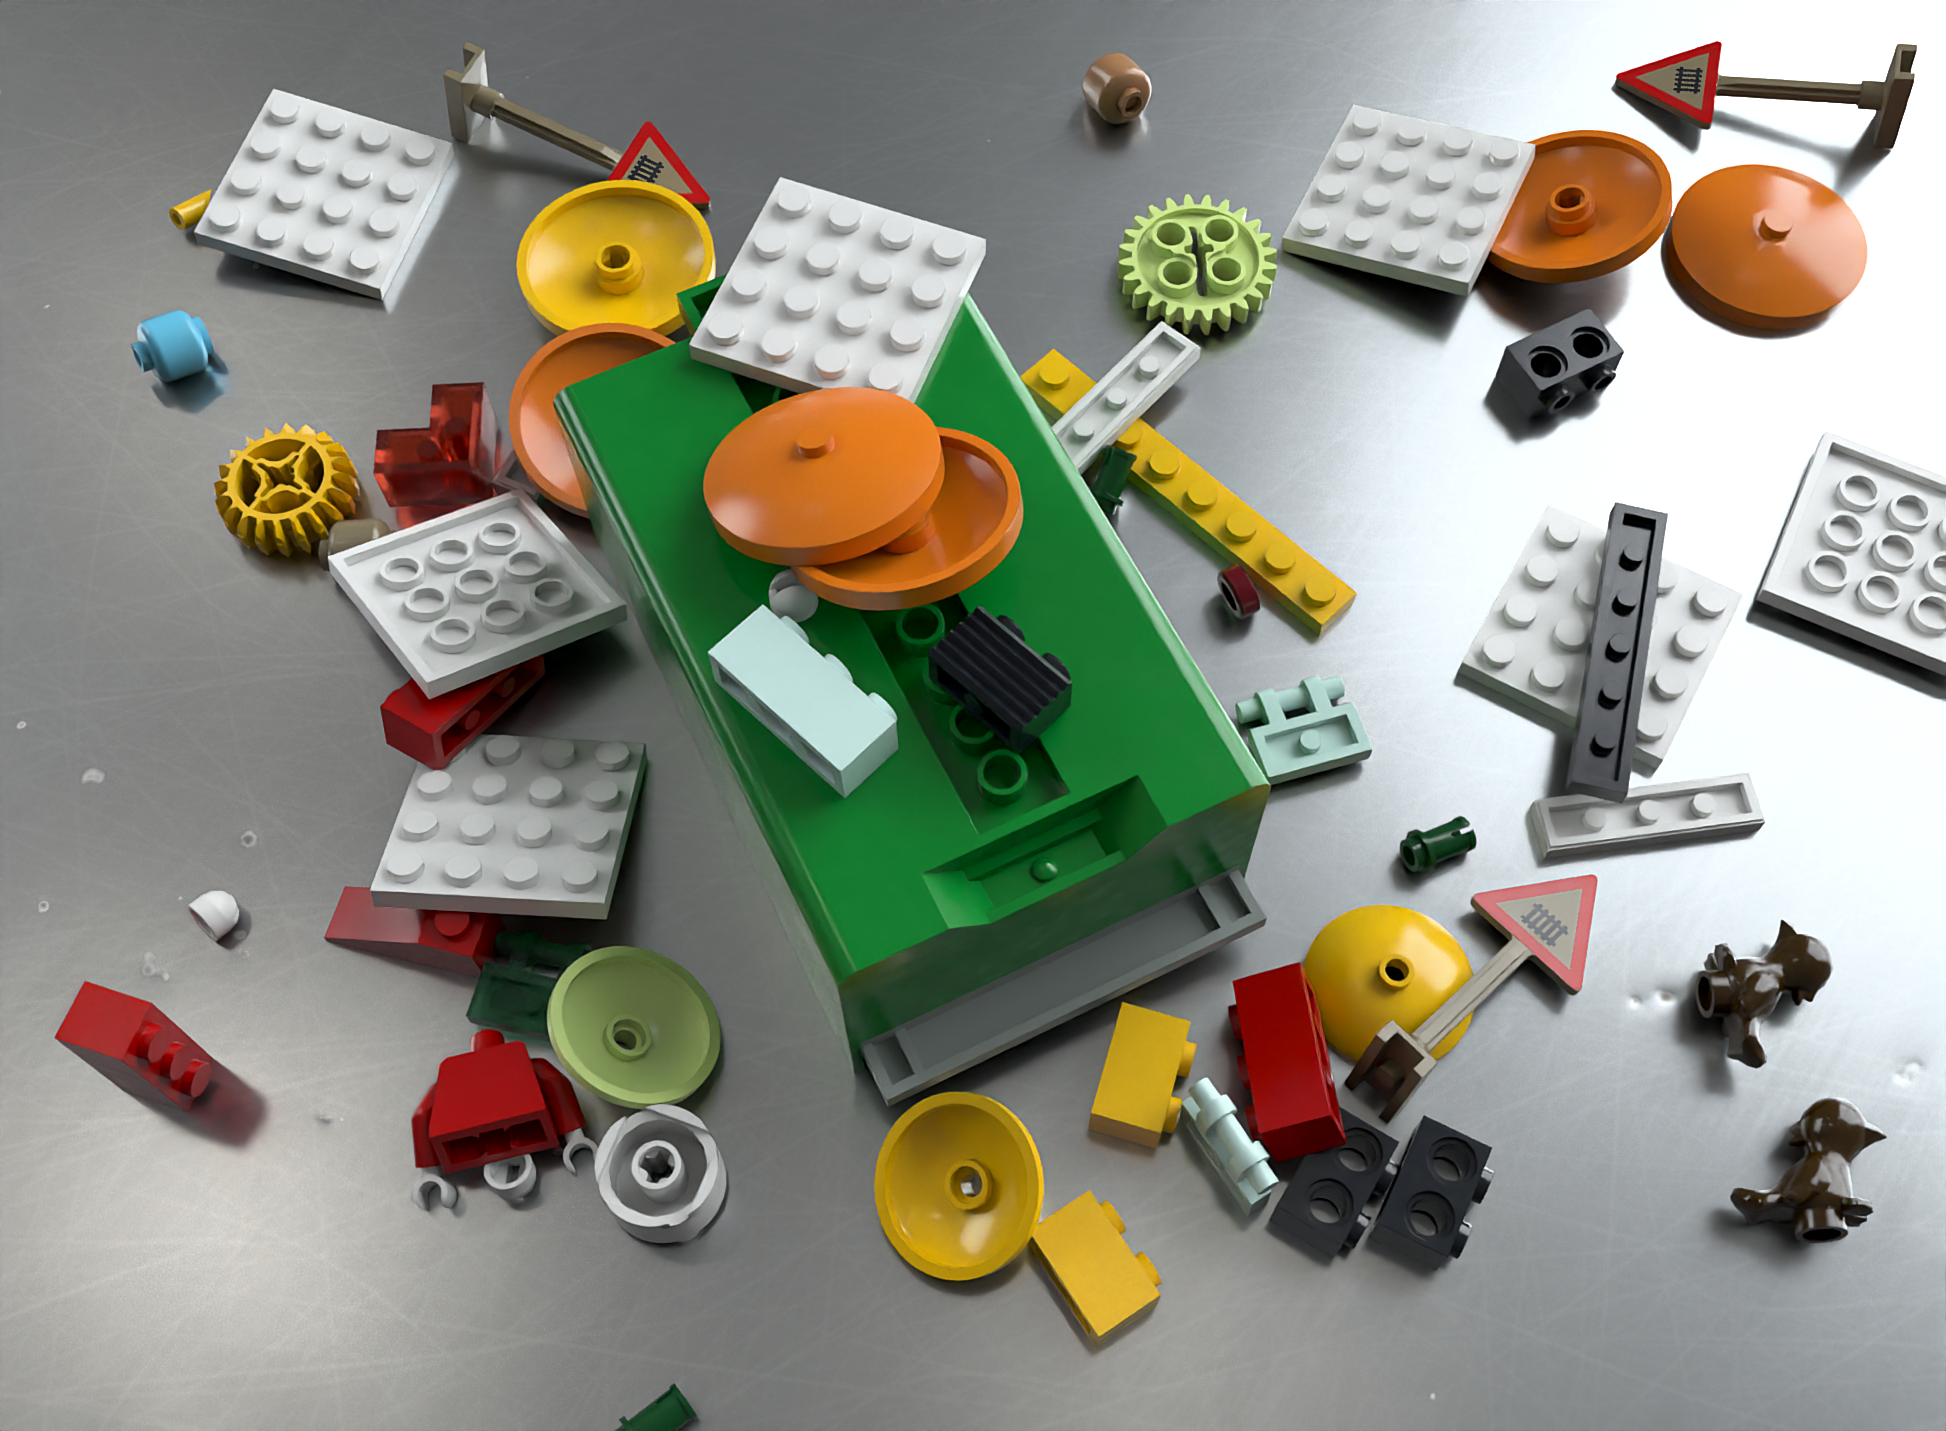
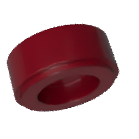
[1217,563,1261,619]

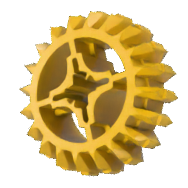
[213,423,360,558]

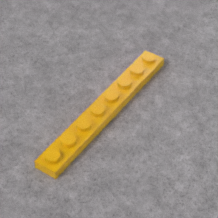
[1020,349,1357,635]

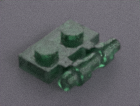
[466,930,592,1042]

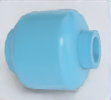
[131,310,214,383]

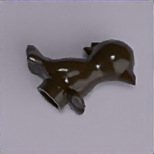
[1696,920,1834,1069]
[1730,1097,1887,1243]

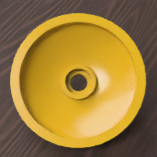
[1303,905,1474,1064]
[874,1092,1044,1281]

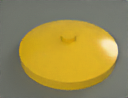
[516,180,716,336]

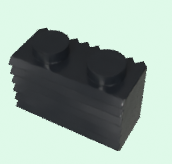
[928,606,1072,754]

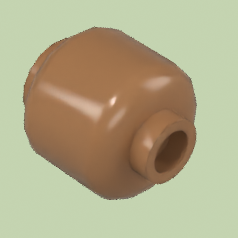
[1082,52,1152,125]

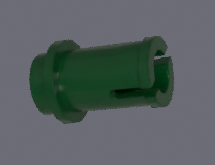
[1089,445,1137,515]
[1400,816,1477,873]
[615,1383,697,1431]

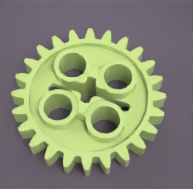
[1118,194,1277,335]

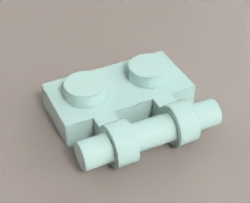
[1235,676,1373,785]
[1180,1077,1279,1217]

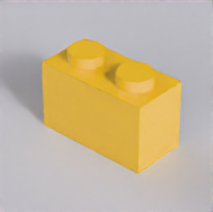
[1088,1002,1197,1149]
[1027,1190,1162,1348]

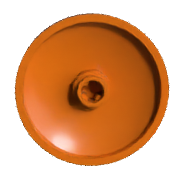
[1486,130,1673,283]
[1666,164,1868,330]
[508,323,675,518]
[703,387,945,566]
[789,427,1024,611]

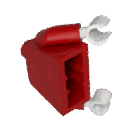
[411,1029,598,1211]

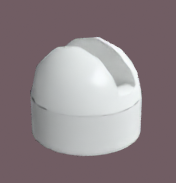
[768,569,818,623]
[187,891,239,941]
[484,1154,536,1200]

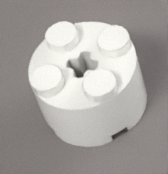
[594,1104,726,1243]

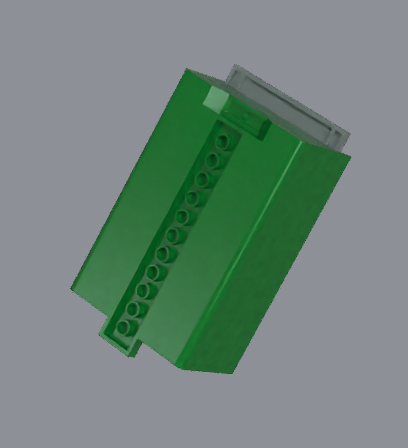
[553,274,1271,1107]

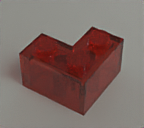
[373,382,497,507]

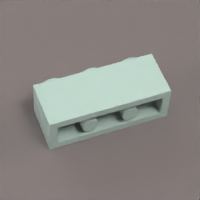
[708,604,899,798]

